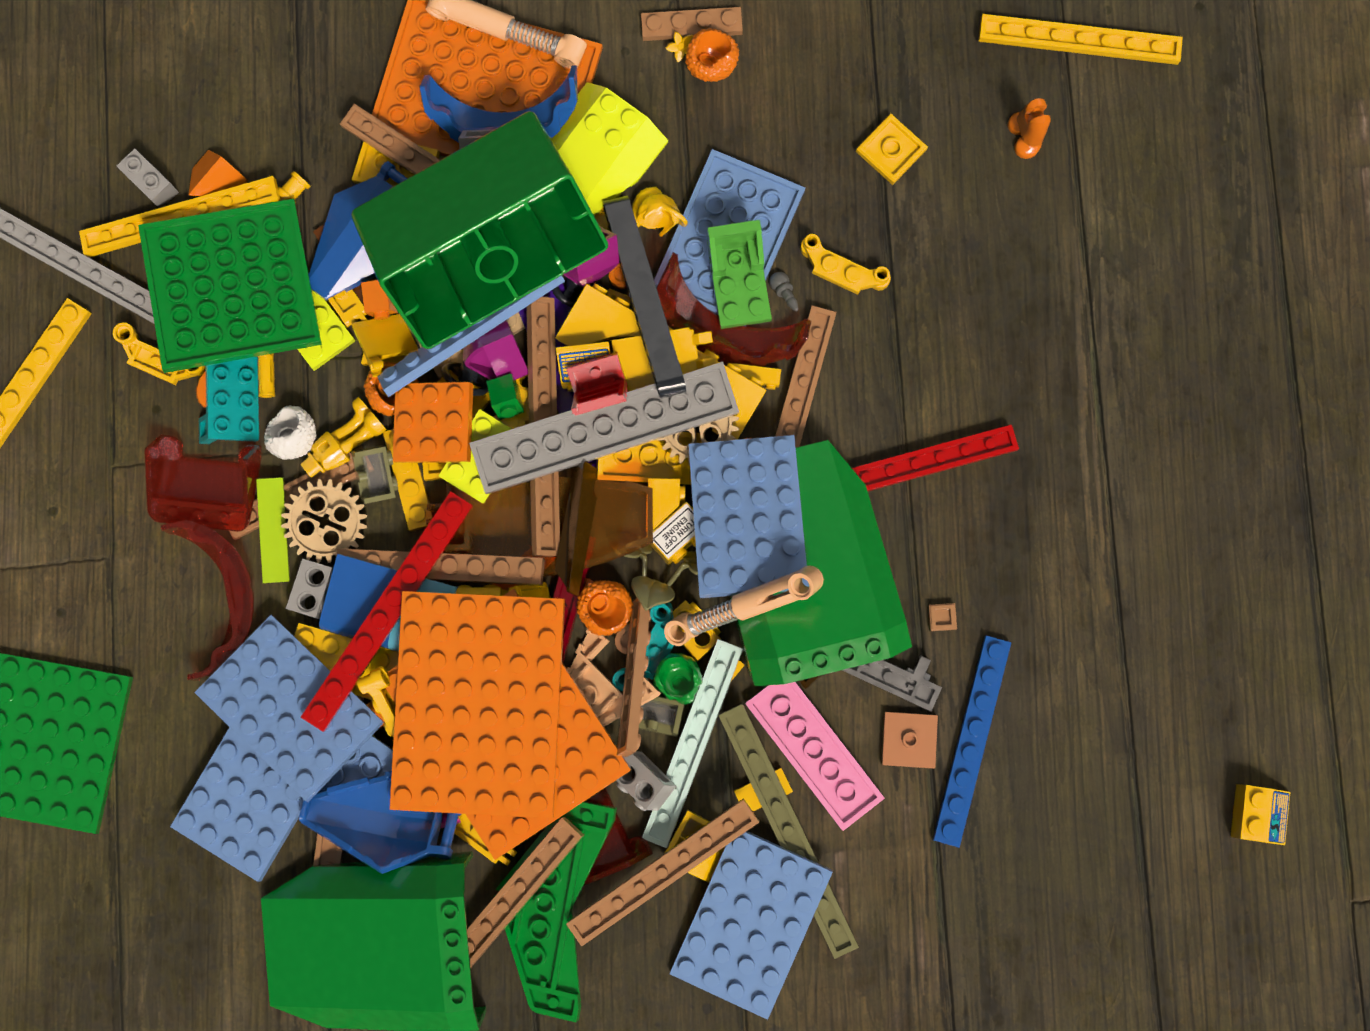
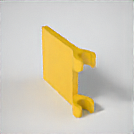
[352,314,418,377]

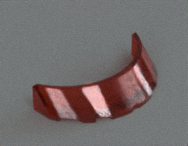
[657,252,811,367]
[161,520,254,681]

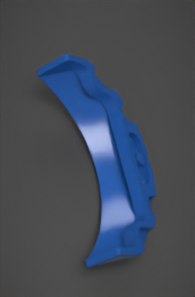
[420,65,578,143]

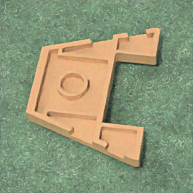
[567,629,661,726]

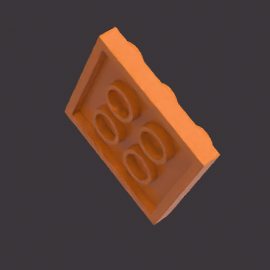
[393,382,473,463]

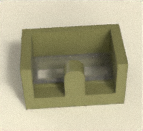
[351,445,398,504]
[639,696,684,737]

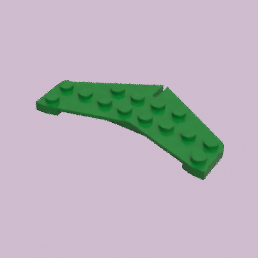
[494,801,617,1022]

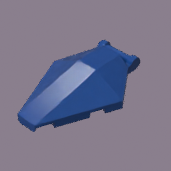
[309,161,408,301]
[299,771,461,874]

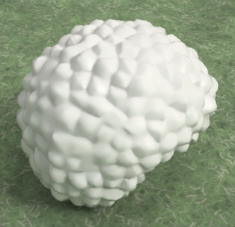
[264,405,316,460]

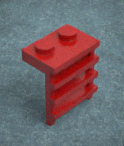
[566,352,628,416]

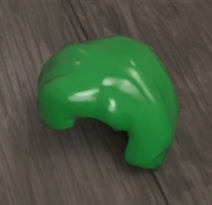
[653,653,703,705]

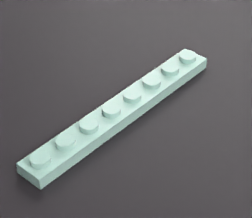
[642,639,743,848]

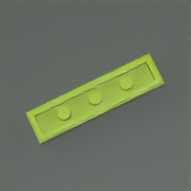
[256,478,290,583]

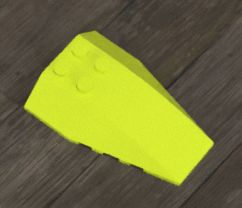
[550,82,668,216]

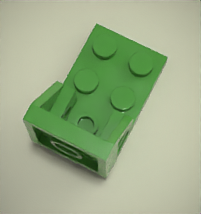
[707,220,772,329]

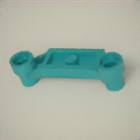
[612,602,674,691]

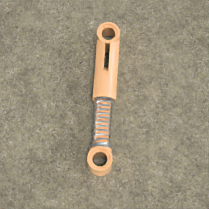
[426,0,587,69]
[664,565,824,646]

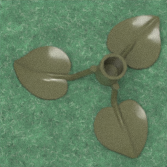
[607,533,698,611]

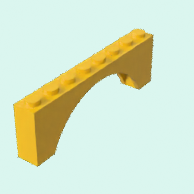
[555,283,766,441]

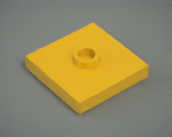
[856,114,928,185]

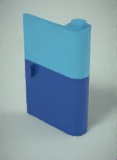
[319,554,457,652]

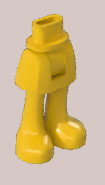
[300,396,387,478]

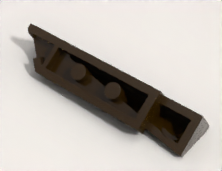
[555,461,598,596]

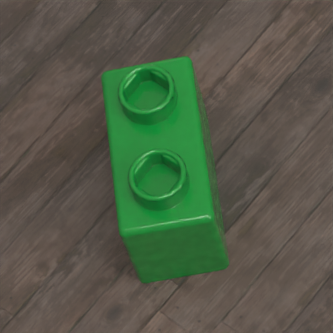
[351,111,608,349]

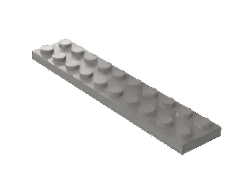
[469,362,739,494]

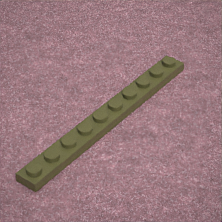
[718,703,859,959]

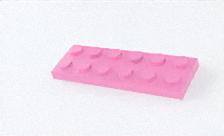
[745,682,885,831]

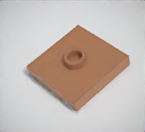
[881,712,938,769]

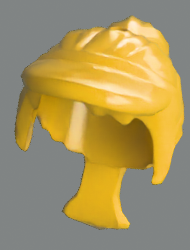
[632,187,688,237]

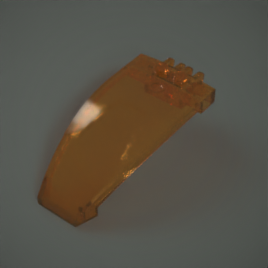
[426,477,653,577]

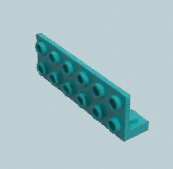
[199,357,259,444]

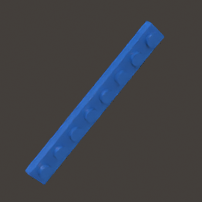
[932,636,1011,848]

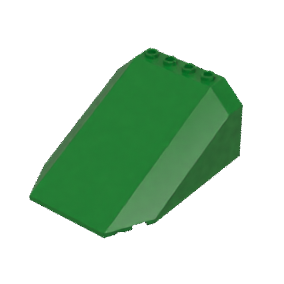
[730,440,912,686]
[261,851,487,1031]

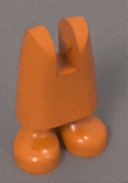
[1007,98,1051,159]

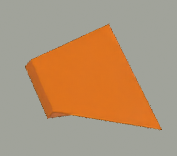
[188,150,248,196]

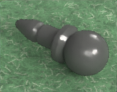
[769,272,799,311]

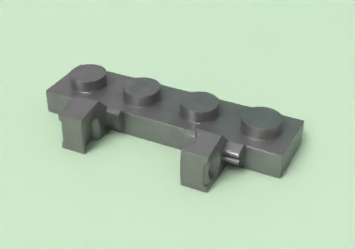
[842,656,942,711]

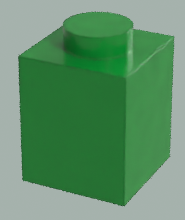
[487,374,524,420]

